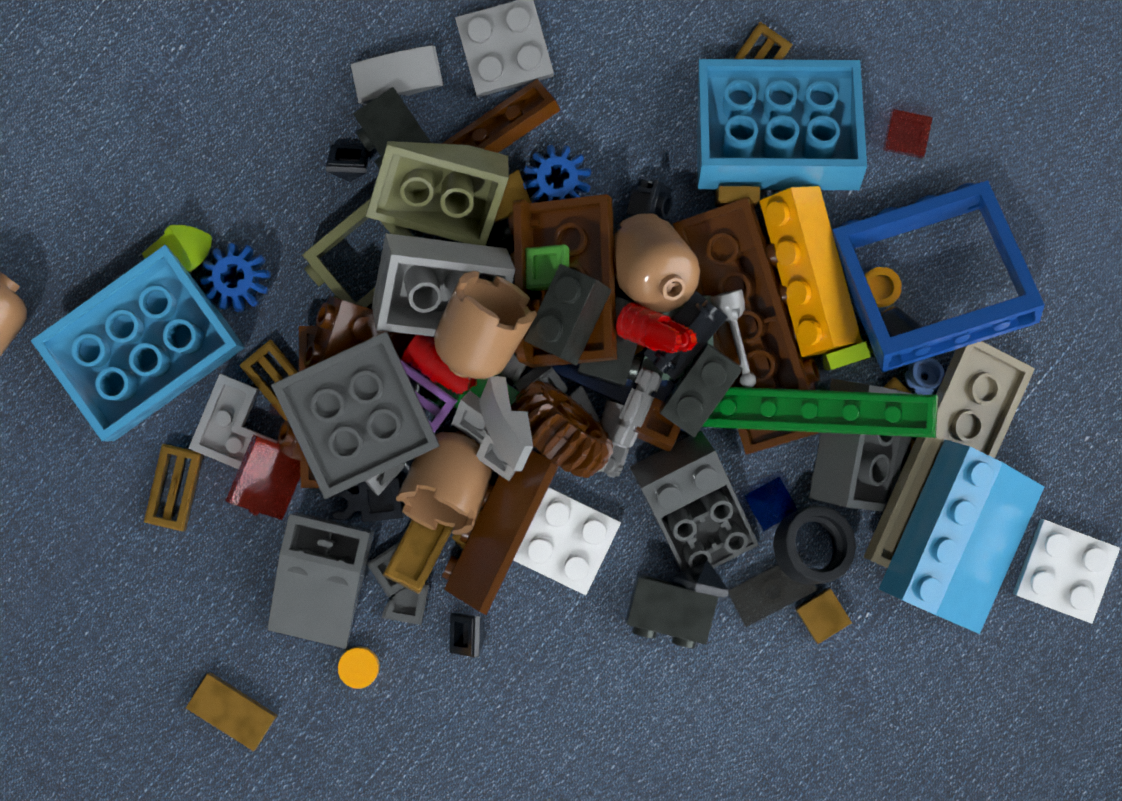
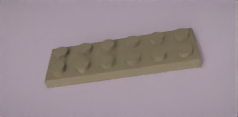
[864,341,1035,568]

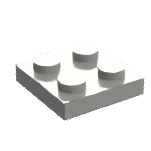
[455,0,554,98]

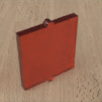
[225,435,301,520]

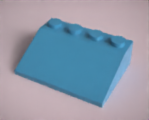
[697,59,867,190]
[31,245,245,441]
[879,440,1044,634]

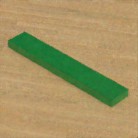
[702,387,938,438]

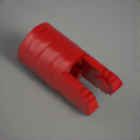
[616,302,698,354]
[401,335,477,395]

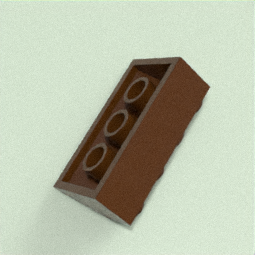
[442,450,559,615]

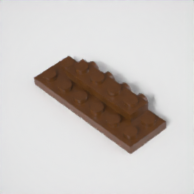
[673,197,820,455]

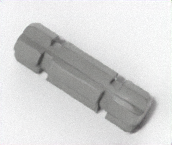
[611,368,662,448]

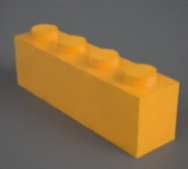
[760,186,862,357]

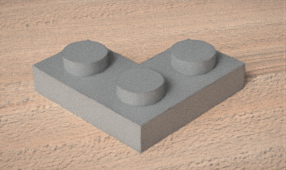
[188,374,280,480]

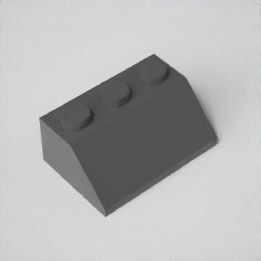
[809,378,913,512]

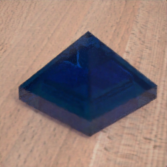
[744,477,798,531]

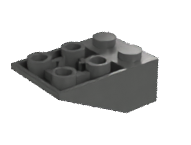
[630,430,759,572]
[267,512,375,649]

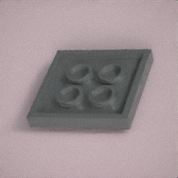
[271,332,440,499]

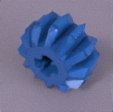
[523,145,591,203]
[200,243,271,312]

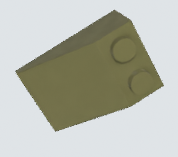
[366,141,509,246]

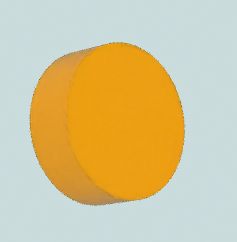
[864,267,902,308]
[338,646,380,689]

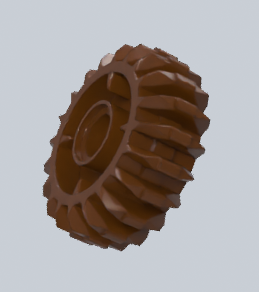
[511,381,613,478]

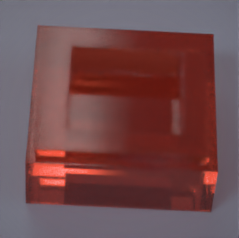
[883,109,933,159]

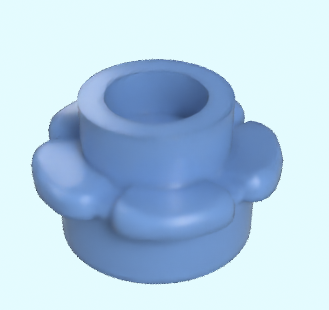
[905,358,944,395]

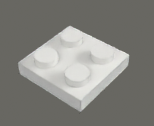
[513,487,621,595]
[1013,519,1120,624]

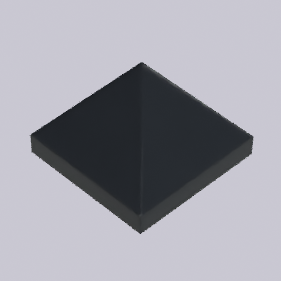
[326,145,371,182]
[673,560,729,598]
[449,612,487,657]

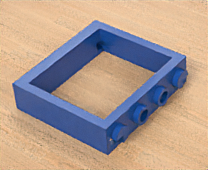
[832,180,1045,373]

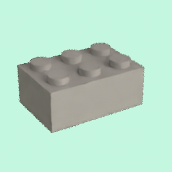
[371,233,515,336]

